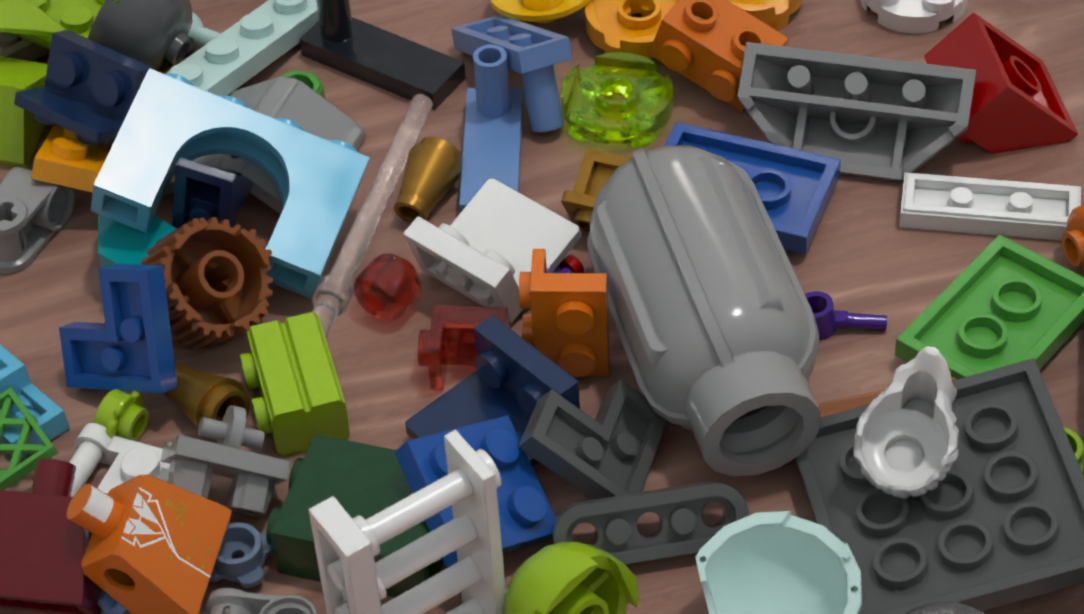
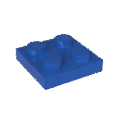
[394,415,556,568]

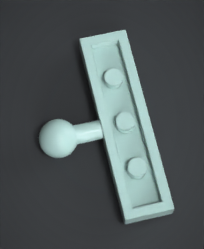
[165,0,319,96]

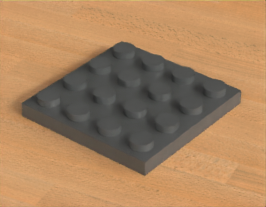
[795,358,1084,614]

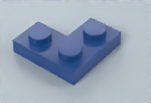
[59,264,178,393]

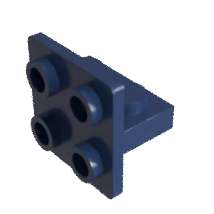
[14,30,154,146]

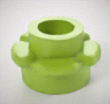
[93,389,149,442]

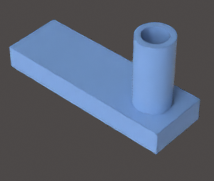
[451,15,573,132]
[459,44,524,213]

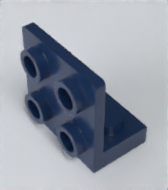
[405,315,580,467]

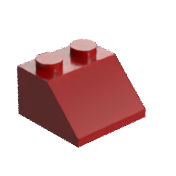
[924,12,1078,154]

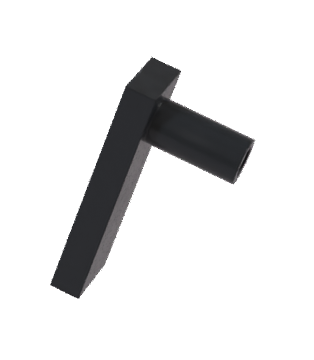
[299,0,466,110]

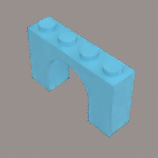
[90,68,370,300]

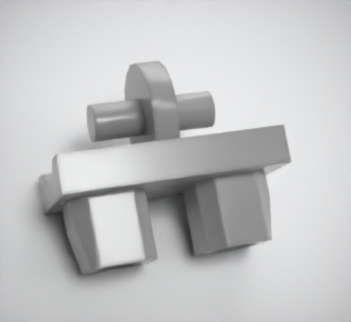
[160,405,291,517]

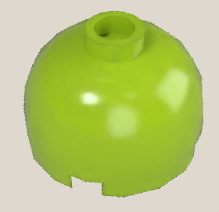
[502,542,640,614]

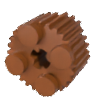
[141,217,273,350]

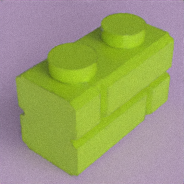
[239,312,351,456]

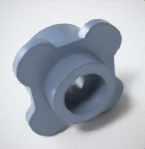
[209,522,274,588]

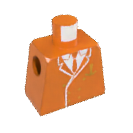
[66,475,232,614]

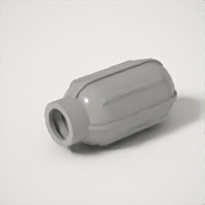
[587,145,821,477]

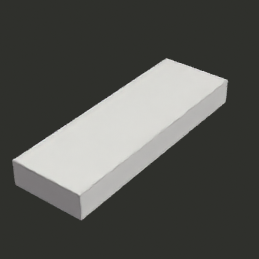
[899,172,1081,241]

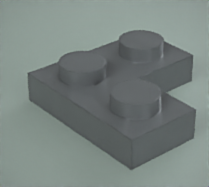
[518,379,668,500]

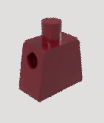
[0,459,102,614]

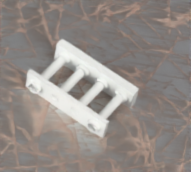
[308,430,506,614]

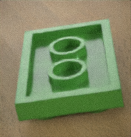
[895,234,1084,379]

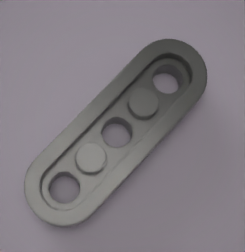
[551,481,749,564]

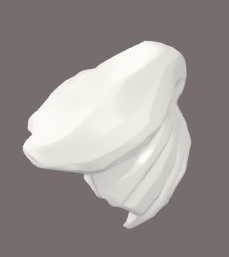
[853,346,959,499]

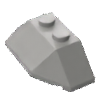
[737,42,976,182]

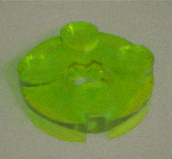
[561,52,673,148]

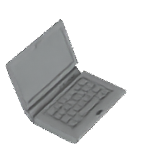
[164,77,366,214]

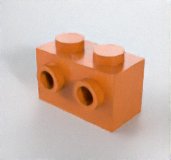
[649,0,789,112]

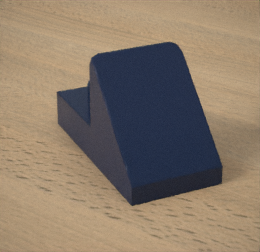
[172,158,253,229]

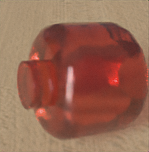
[353,253,422,322]

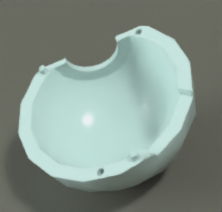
[696,511,862,614]

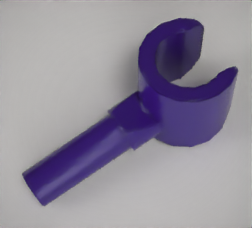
[805,291,887,341]

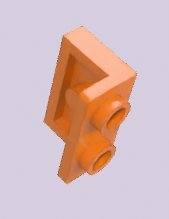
[519,249,610,377]

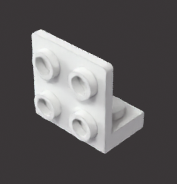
[403,178,581,323]

